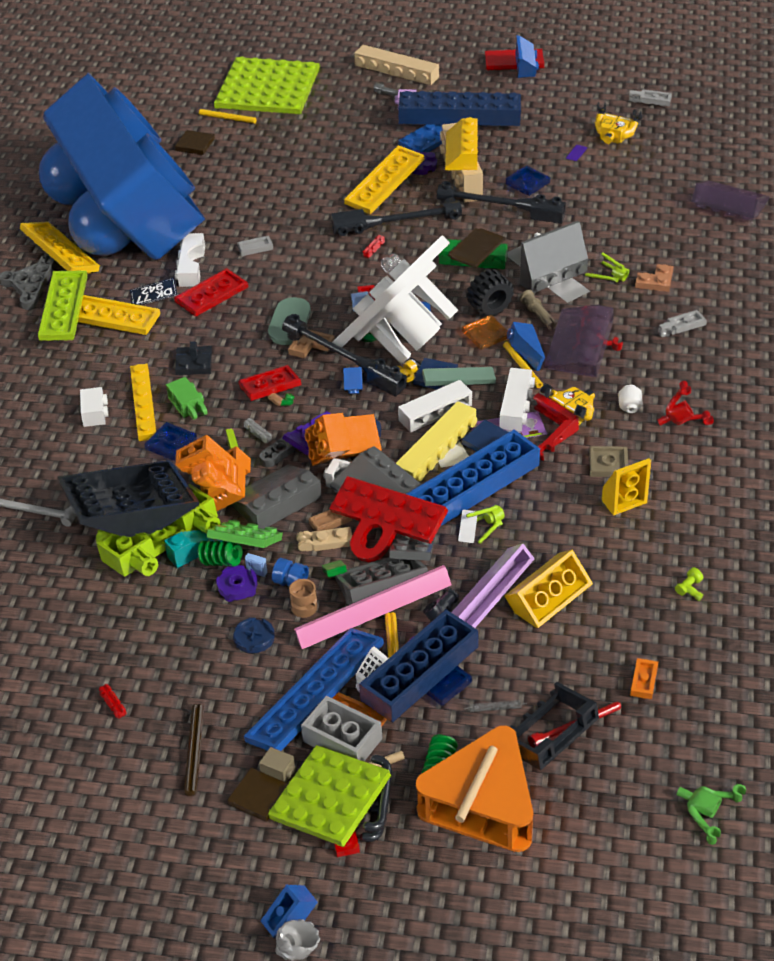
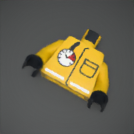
[595,102,643,144]
[540,383,595,425]

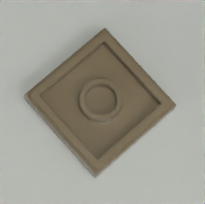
[589,446,628,477]

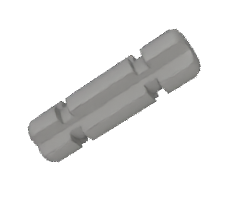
[244,418,272,443]

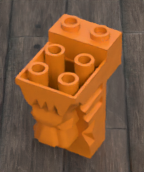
[305,413,382,466]
[175,435,251,511]

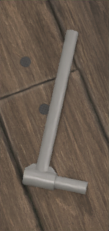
[0,499,76,526]

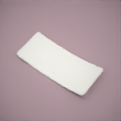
[458,510,477,543]

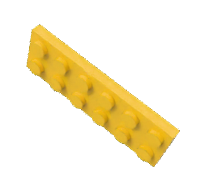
[344,145,424,214]
[20,222,100,273]
[78,295,160,335]

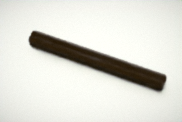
[184,704,204,796]

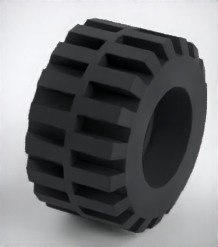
[467,269,514,317]

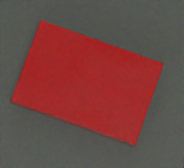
[238,365,302,401]

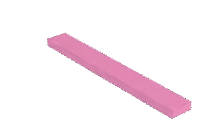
[294,565,451,649]

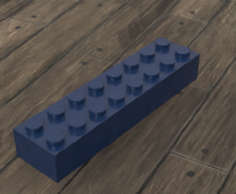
[398,91,521,126]

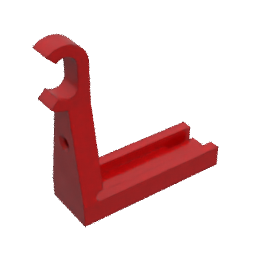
[534,392,579,461]

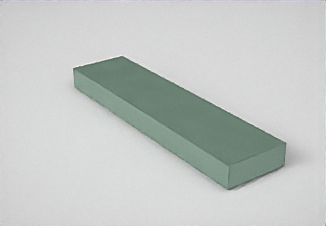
[422,367,496,386]

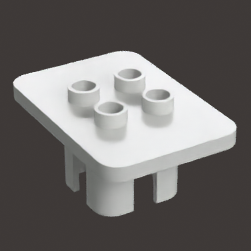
[332,235,458,364]

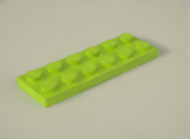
[38,270,88,341]

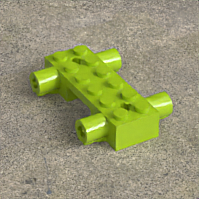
[96,484,221,577]

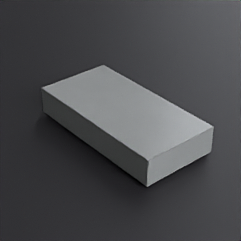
[237,236,273,256]

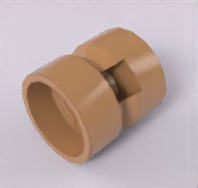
[289,579,317,618]

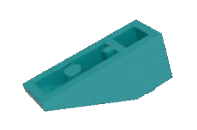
[164,530,228,568]

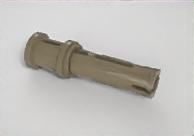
[519,290,558,331]

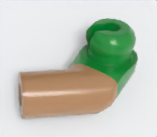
[268,393,295,406]

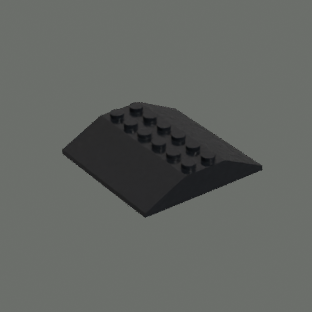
[57,460,199,537]

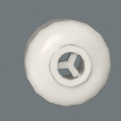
[618,385,643,413]

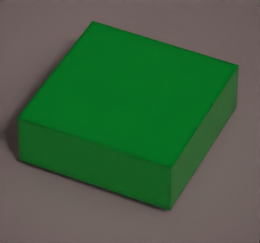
[322,560,347,577]

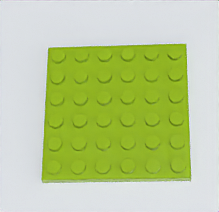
[214,57,320,114]

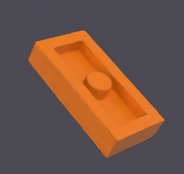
[630,658,658,700]

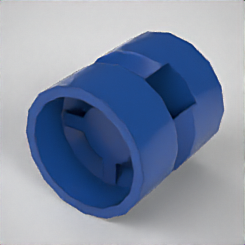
[272,558,309,587]

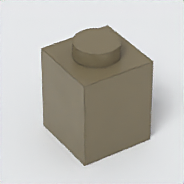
[259,747,296,783]

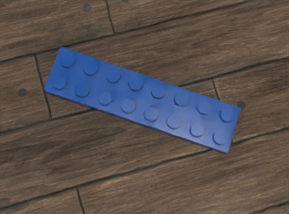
[244,628,384,751]

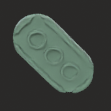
[268,297,311,345]

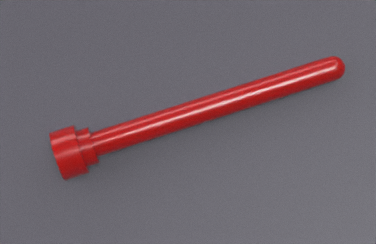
[528,702,621,748]

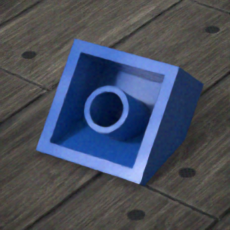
[515,35,539,78]

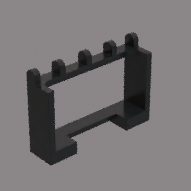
[510,682,599,771]

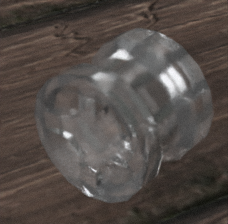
[381,253,401,274]

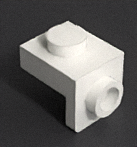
[323,458,351,488]

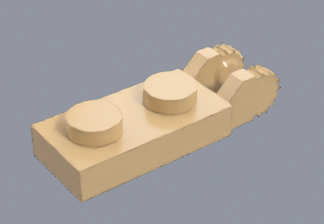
[296,527,352,551]

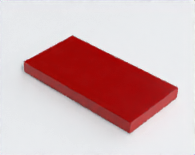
[485,49,544,70]
[174,268,248,317]

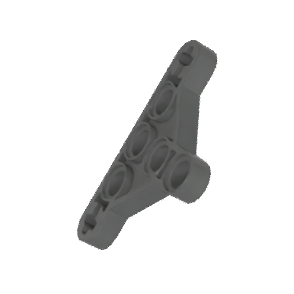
[0,254,56,310]

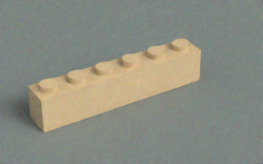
[354,45,439,85]

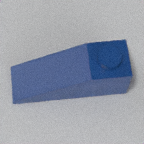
[507,322,545,371]

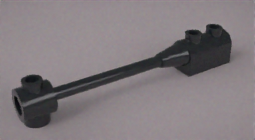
[437,181,566,224]
[331,198,462,236]
[282,314,407,397]

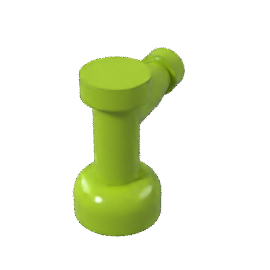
[675,567,703,601]

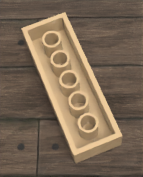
[440,123,483,203]

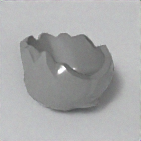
[276,919,320,961]

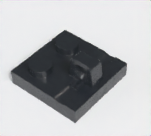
[175,341,212,375]

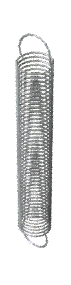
[464,700,528,712]

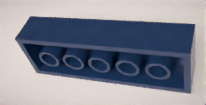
[359,609,478,723]

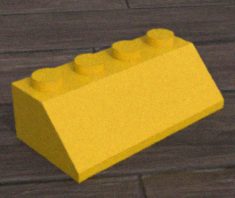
[445,117,478,170]
[504,550,593,628]

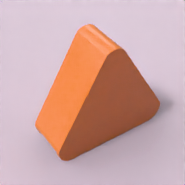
[416,726,533,852]

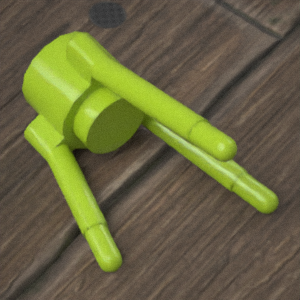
[585,252,629,283]
[466,505,505,544]

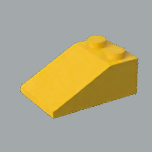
[602,458,651,515]

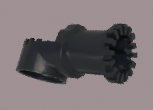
[423,587,459,621]

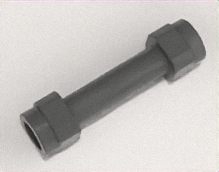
[374,83,403,96]

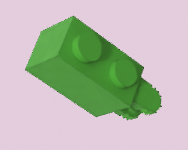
[166,377,207,420]

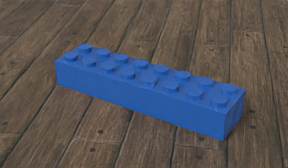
[407,430,540,526]

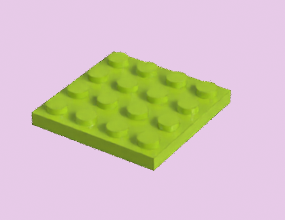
[268,745,391,847]

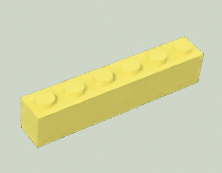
[396,401,477,482]

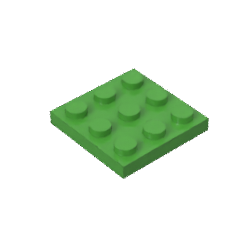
[207,520,283,548]

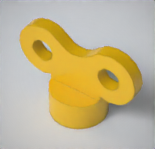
[397,359,418,382]

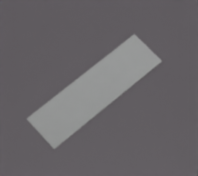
[508,246,590,303]

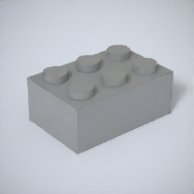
[301,696,382,761]

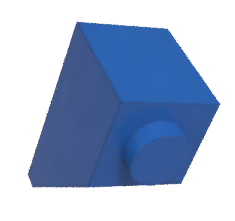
[343,367,363,394]
[261,885,318,938]

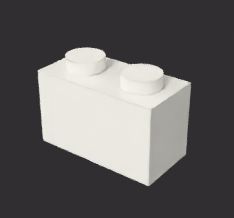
[80,387,108,427]

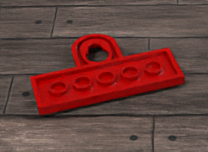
[329,476,448,562]

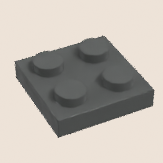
[390,538,434,561]

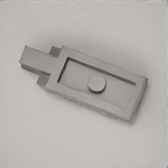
[629,89,672,106]
[658,310,707,337]

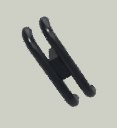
[360,755,392,842]

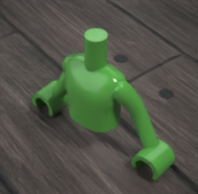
[677,784,746,845]

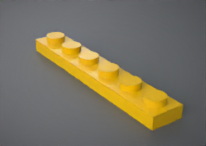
[130,364,157,441]

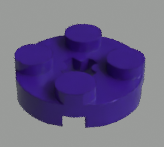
[412,151,437,175]
[216,565,258,602]

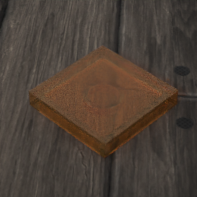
[462,315,508,350]

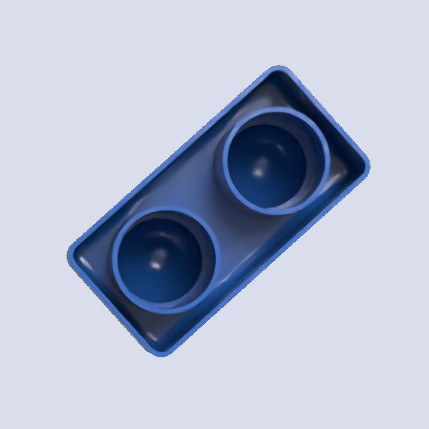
[39,73,205,260]

